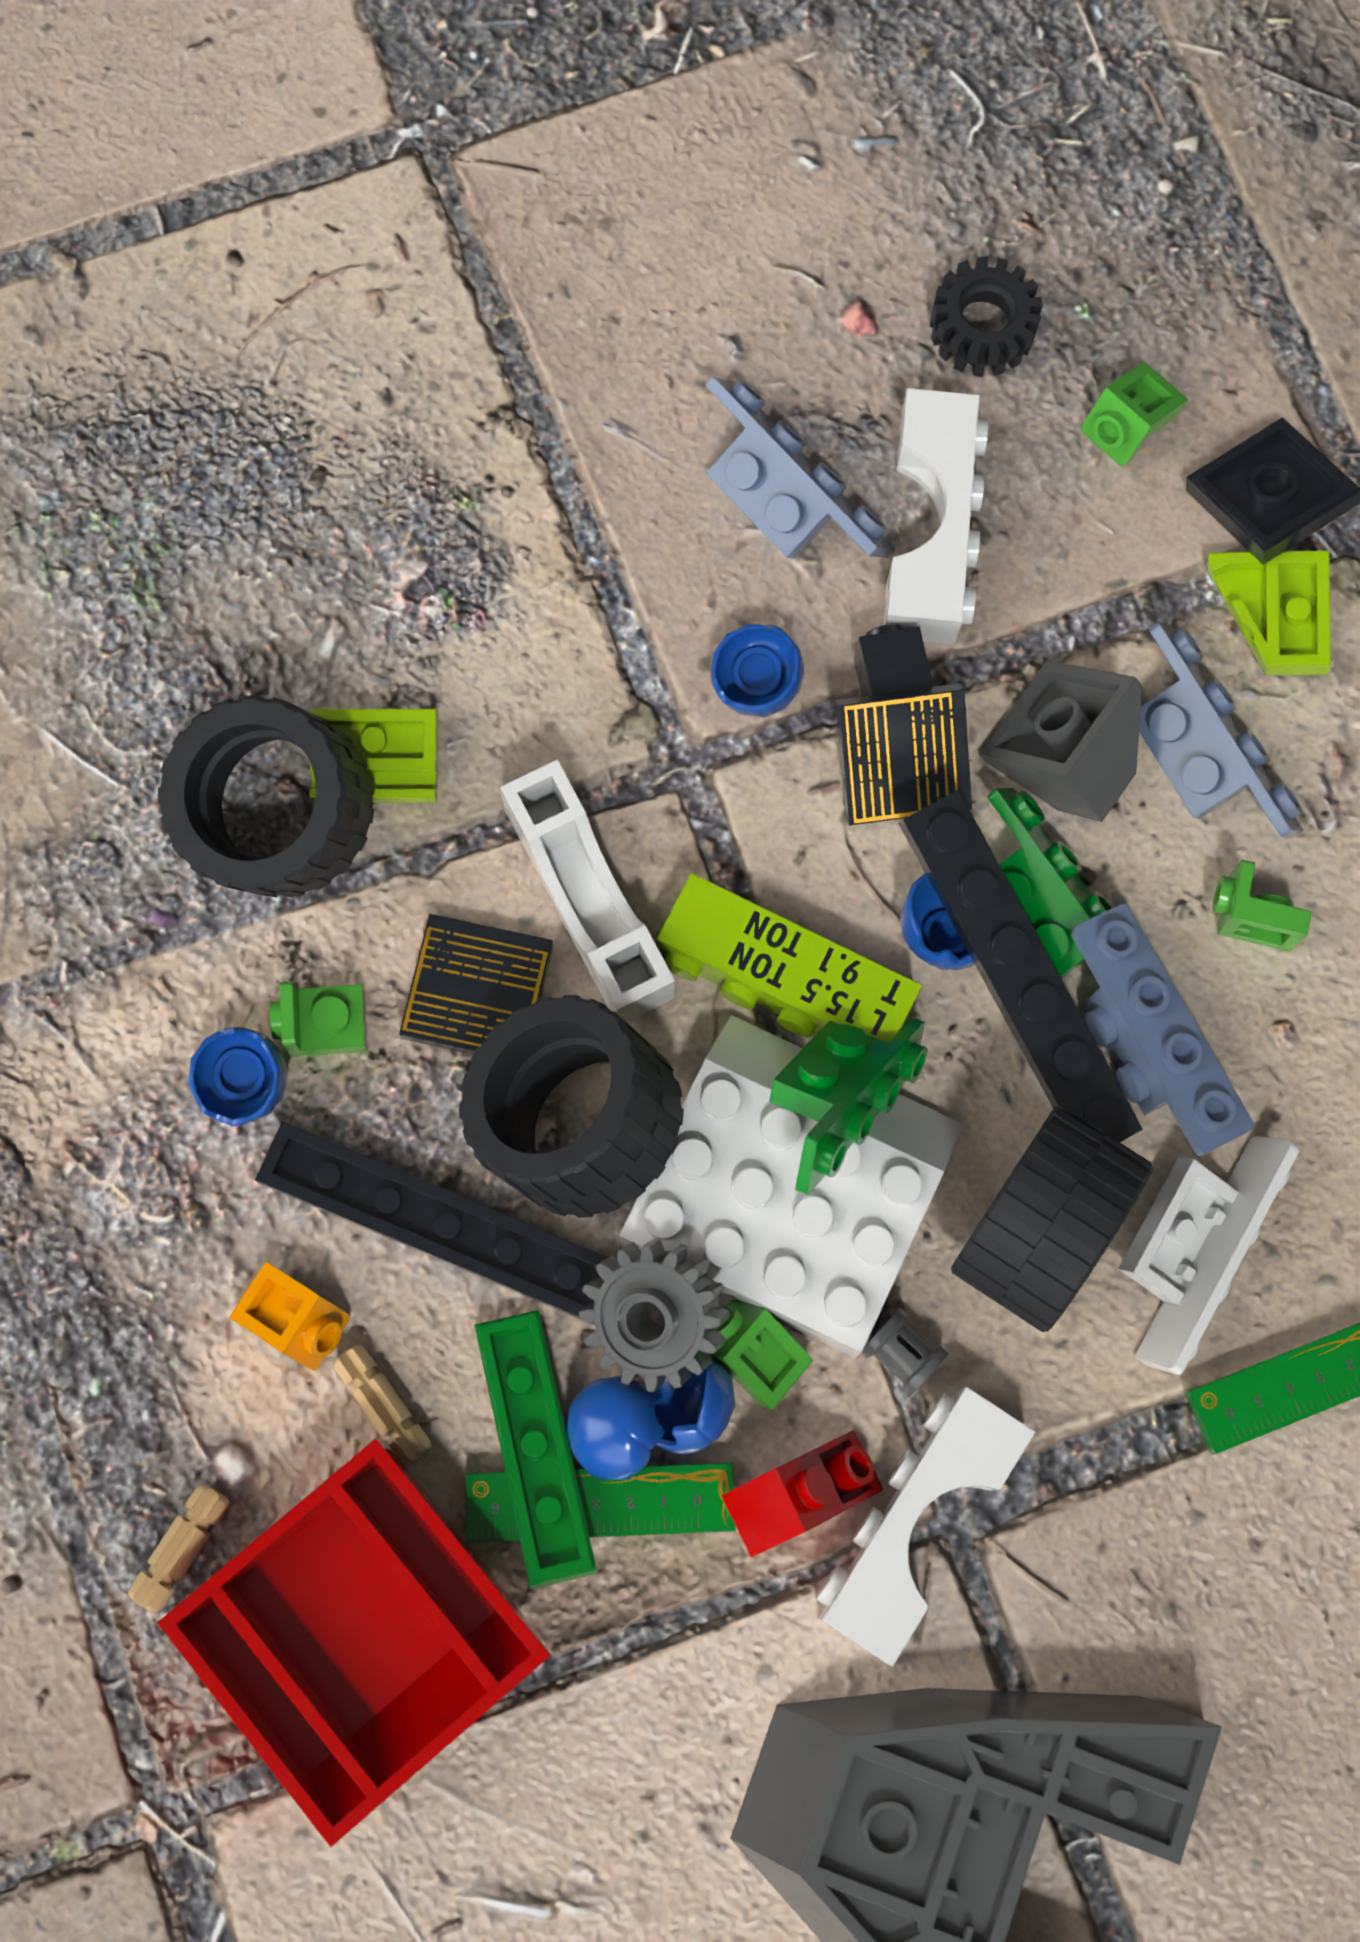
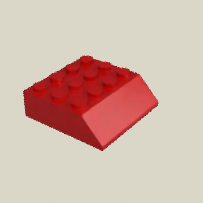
[157,1438,551,1848]

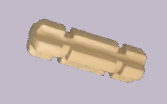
[334,1344,432,1466]
[128,1484,230,1612]

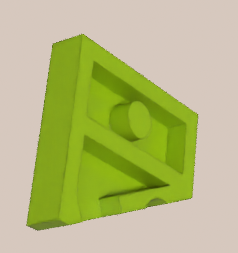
[1207,551,1331,675]

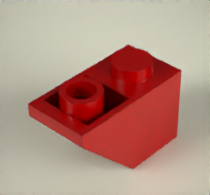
[721,1430,884,1558]

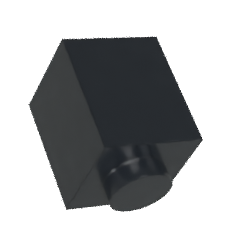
[854,624,933,696]

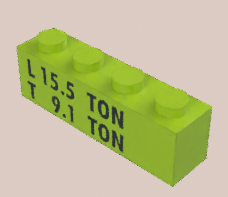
[656,873,922,1043]

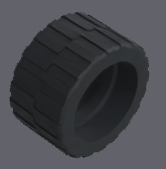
[158,695,375,898]
[459,995,684,1218]
[951,1105,1153,1332]

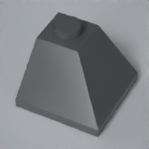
[979,660,1142,822]

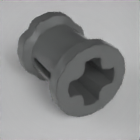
[862,1308,949,1397]

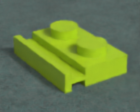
[309,709,438,803]

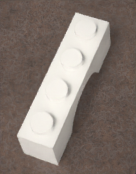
[883,388,988,645]
[500,759,675,1022]
[816,1387,1035,1667]

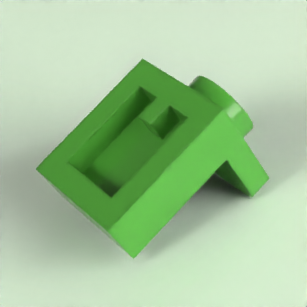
[1081,361,1188,466]
[1212,859,1312,952]
[269,981,368,1057]
[708,1299,813,1411]

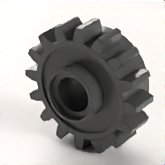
[579,1238,730,1392]

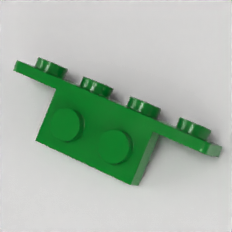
[987,788,1113,979]
[769,1017,928,1195]

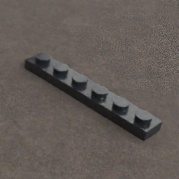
[898,789,1143,1142]
[255,1121,608,1326]

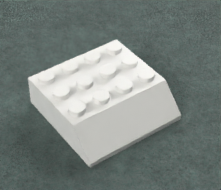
[619,1015,963,1358]

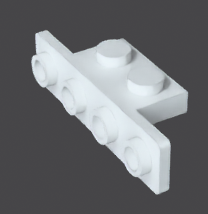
[1118,1136,1300,1375]

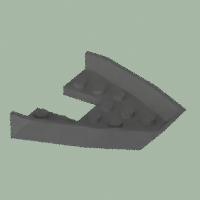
[730,1688,1222,1942]

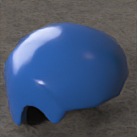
[711,624,805,718]
[900,873,974,971]
[188,1027,288,1126]
[654,1358,735,1454]
[566,1376,665,1480]

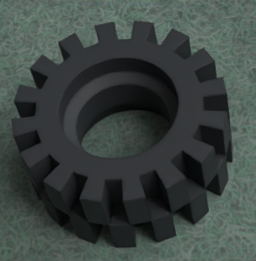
[930,256,1043,377]

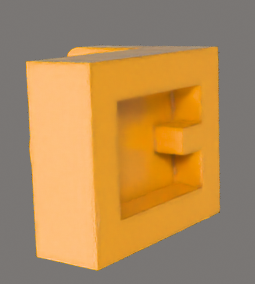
[229,1262,350,1371]

